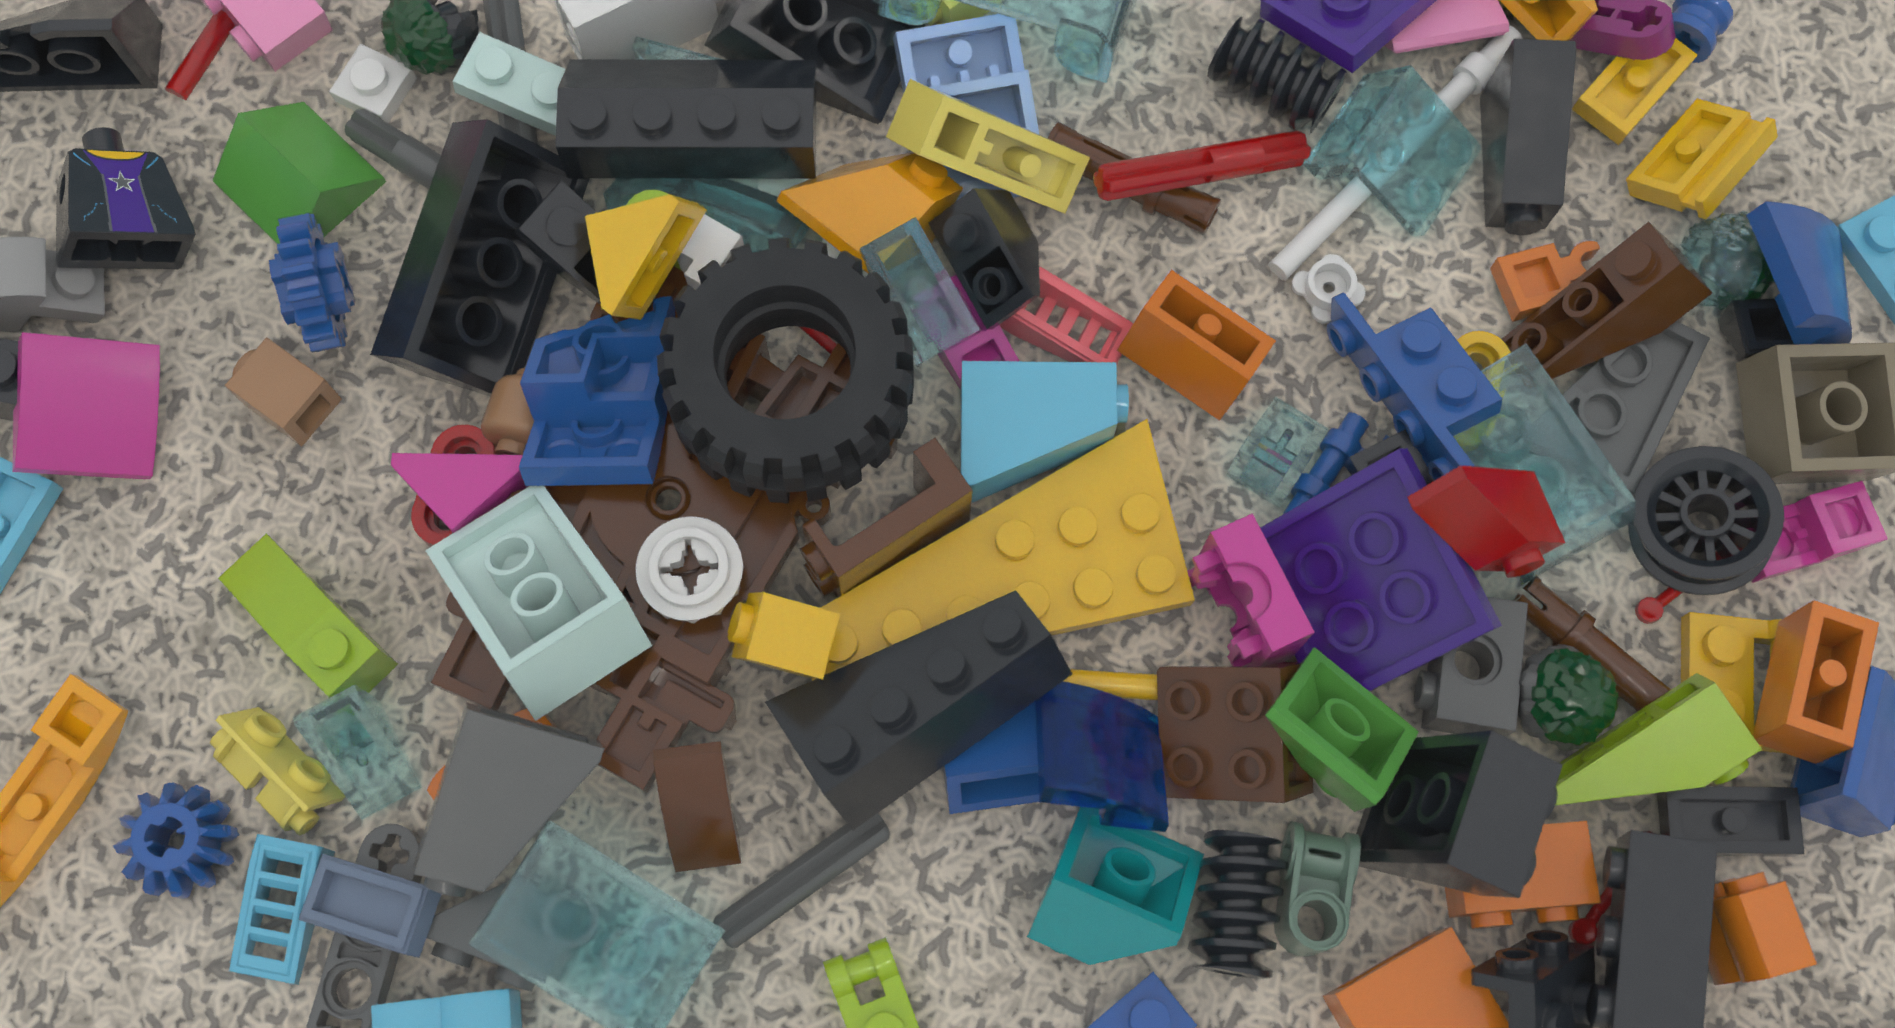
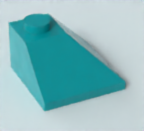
[1027,801,1204,965]

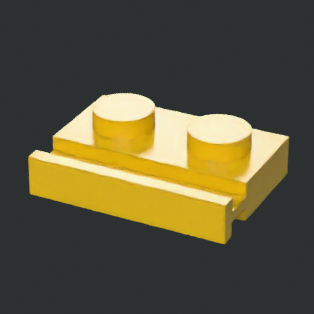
[1626,98,1778,220]

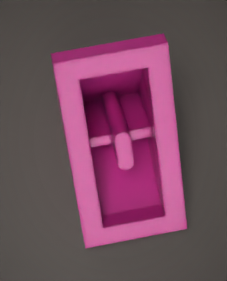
[391,453,529,533]

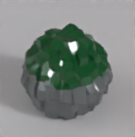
[1518,644,1618,751]

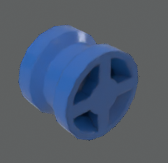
[1672,0,1733,63]

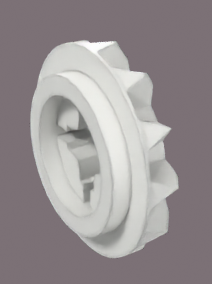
[636,517,744,624]

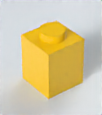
[728,592,840,679]

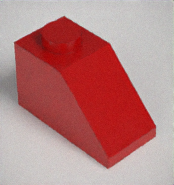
[1407,465,1566,578]

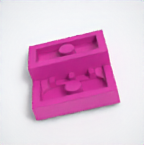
[12,332,160,480]

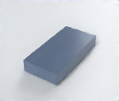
[298,854,442,958]

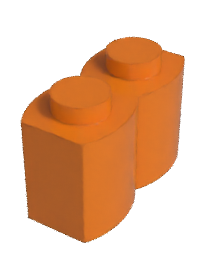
[1708,872,1818,985]

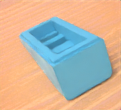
[229,834,335,985]

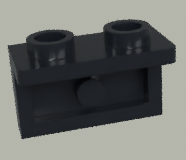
[1471,930,1595,1028]

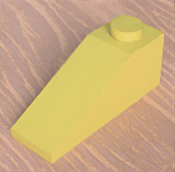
[886,79,1090,214]

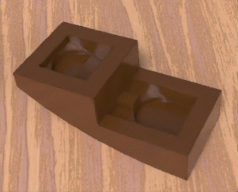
[653,741,741,873]

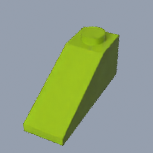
[218,533,398,710]
[1555,673,1762,806]

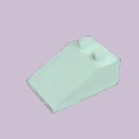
[425,486,652,721]

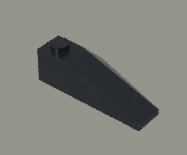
[0,0,163,92]

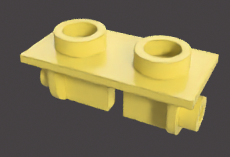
[210,707,346,835]

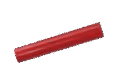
[164,9,235,100]

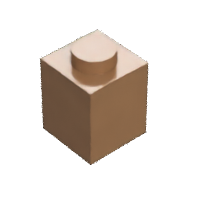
[224,337,342,447]

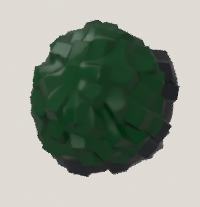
[381,0,479,76]

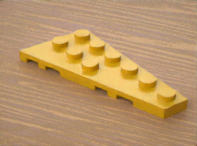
[812,419,1195,680]

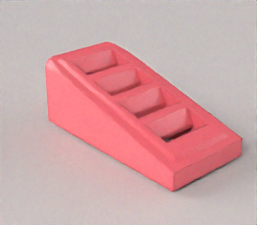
[999,266,1133,364]

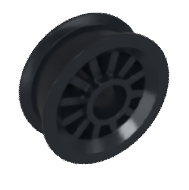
[1628,446,1784,595]

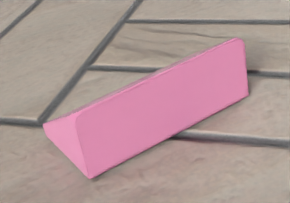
[1385,0,1509,54]

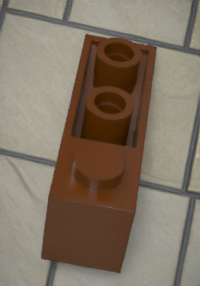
[1502,222,1713,389]

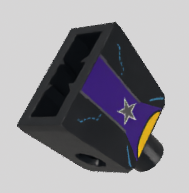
[56,127,196,269]

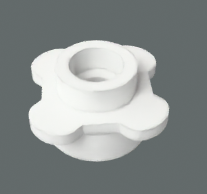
[1292,254,1365,324]

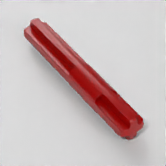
[1093,131,1311,201]

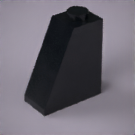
[1480,39,1576,235]

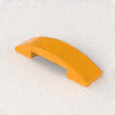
[0,674,128,907]

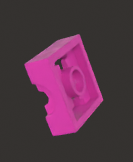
[1187,513,1315,666]

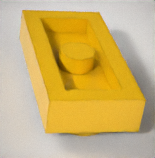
[1572,38,1698,146]

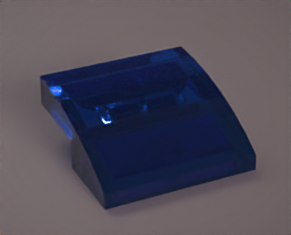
[1035,681,1169,832]

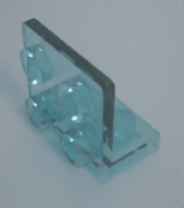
[1303,65,1481,236]

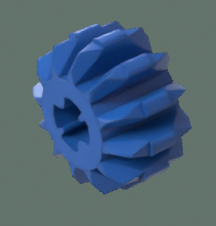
[113,782,240,899]

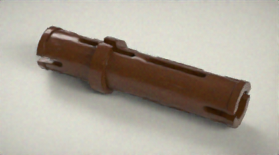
[1048,122,1221,235]
[1512,575,1671,712]

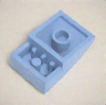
[893,11,1040,201]

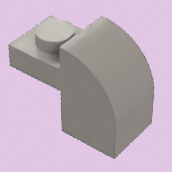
[0,237,105,333]

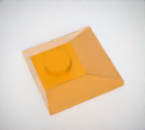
[776,152,963,274]

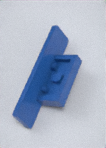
[1326,292,1503,481]

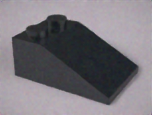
[704,0,927,124]
[1356,730,1563,898]

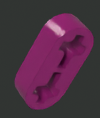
[1569,0,1675,60]

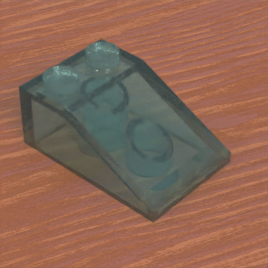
[1453,344,1636,585]
[468,820,725,1028]

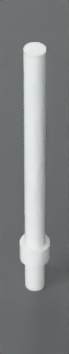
[1268,25,1522,281]

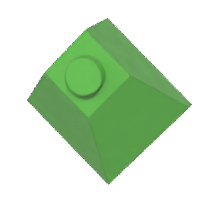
[1265,647,1419,812]

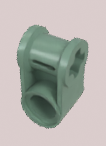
[1274,821,1361,957]

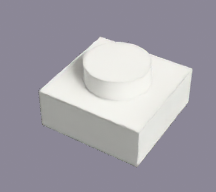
[329,44,417,123]

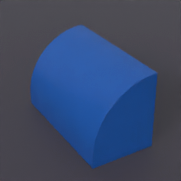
[943,695,1080,814]

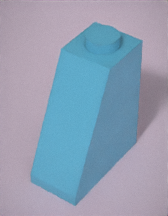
[960,361,1129,503]

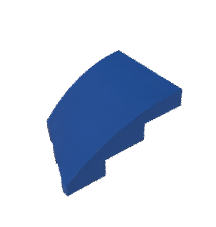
[1747,201,1852,345]
[519,296,675,486]

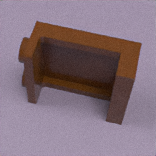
[799,438,973,598]

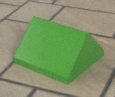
[212,102,386,244]

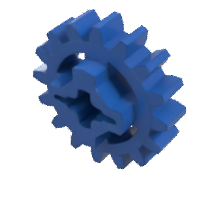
[269,213,355,353]

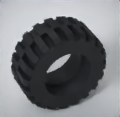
[657,238,914,504]

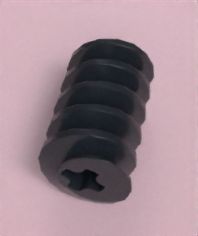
[1207,16,1347,134]
[1188,830,1288,979]

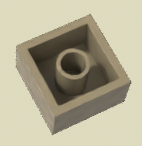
[1736,342,1895,484]

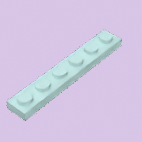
[452,32,809,237]

